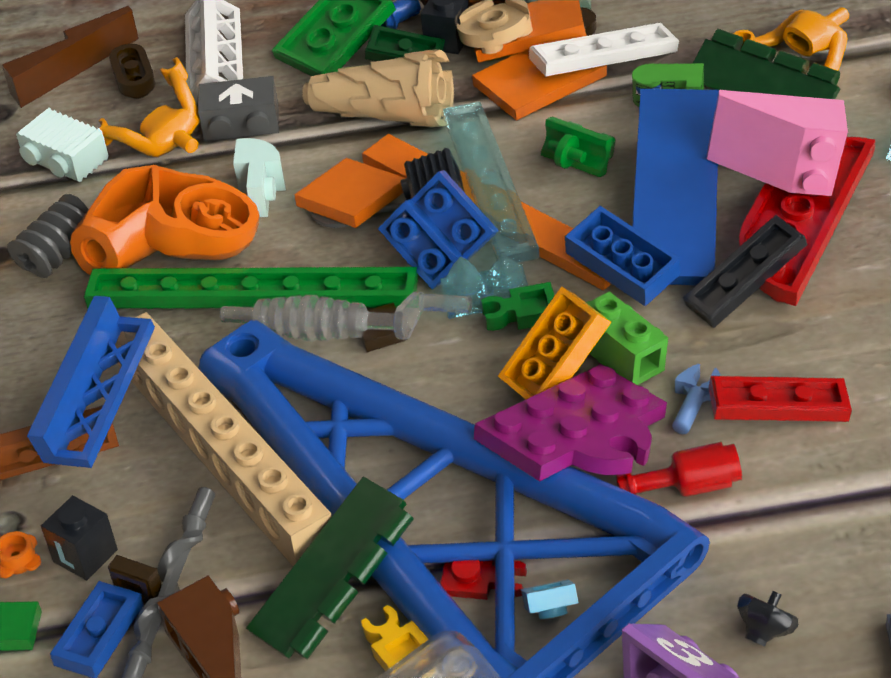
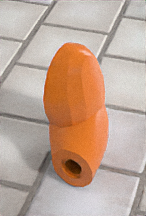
[70,165,259,275]

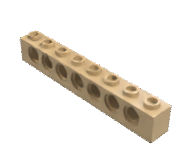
[115,312,332,566]

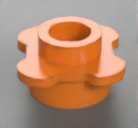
[0,531,41,579]

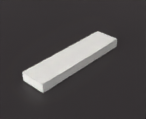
[529,22,679,77]

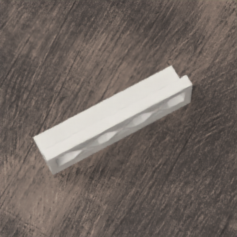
[185,0,243,105]

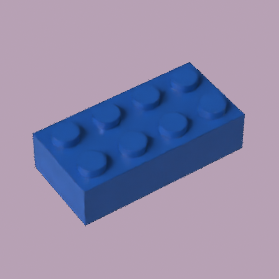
[565,206,680,306]

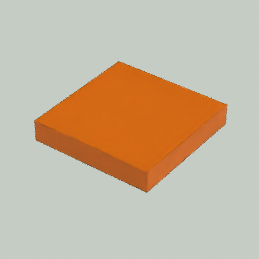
[294,158,405,228]

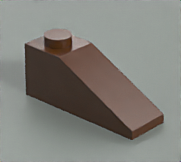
[157,575,241,678]

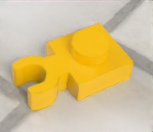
[361,605,441,678]

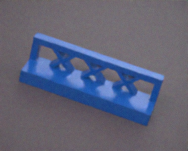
[27,296,155,468]

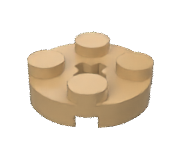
[457,0,533,54]

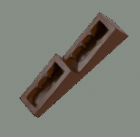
[2,6,139,108]

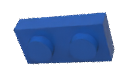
[50,581,144,678]

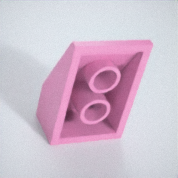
[707,90,848,196]

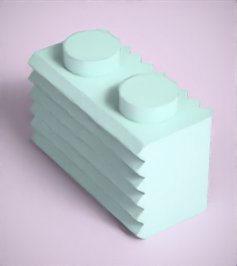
[16,108,109,182]

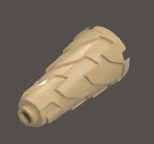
[303,50,454,128]

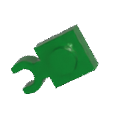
[481,282,555,331]

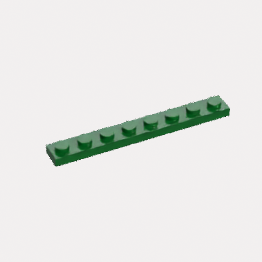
[84,267,418,309]

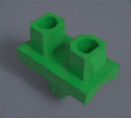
[541,116,616,177]

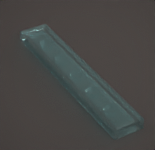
[443,101,540,267]

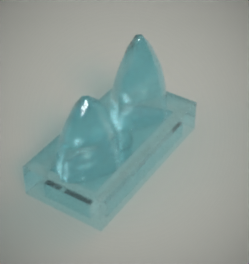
[440,255,528,319]

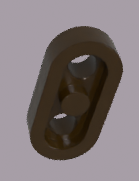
[109,44,156,99]

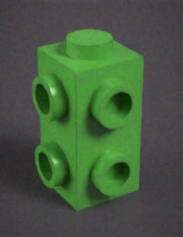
[586,291,669,385]

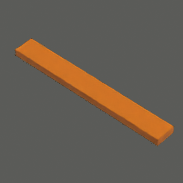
[362,133,611,291]

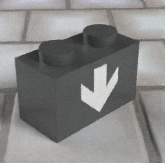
[198,76,279,141]

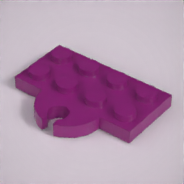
[474,364,667,481]

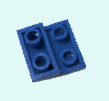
[378,170,499,290]

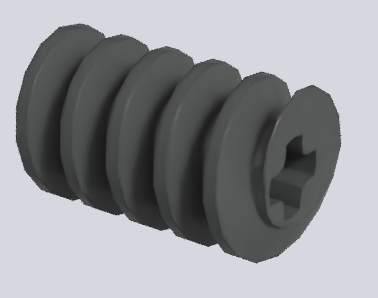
[7,194,88,278]

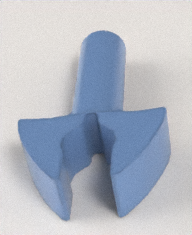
[672,364,721,434]

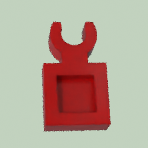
[440,560,527,600]

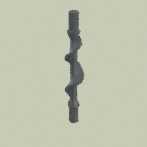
[121,487,215,678]

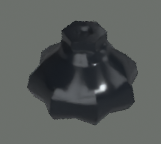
[737,591,798,647]

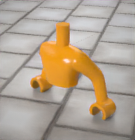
[733,7,849,75]
[99,57,200,157]

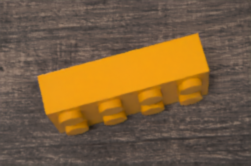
[498,286,612,400]

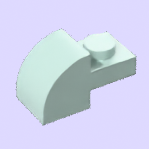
[233,138,286,217]

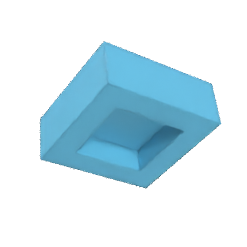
[521,579,579,619]

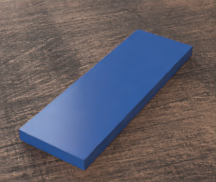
[632,89,719,285]

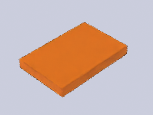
[475,0,586,63]
[472,51,607,121]

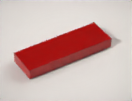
[708,376,852,422]

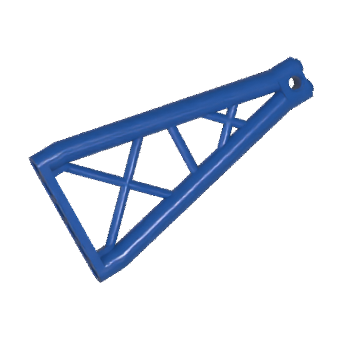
[198,320,710,678]

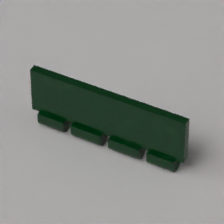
[692,29,840,99]
[246,476,414,660]

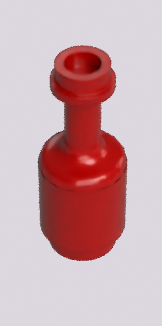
[616,442,742,497]

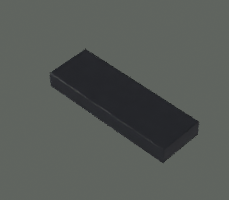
[683,215,808,328]

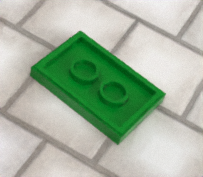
[272,0,396,76]

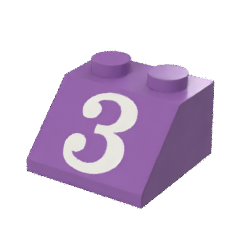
[622,624,739,678]

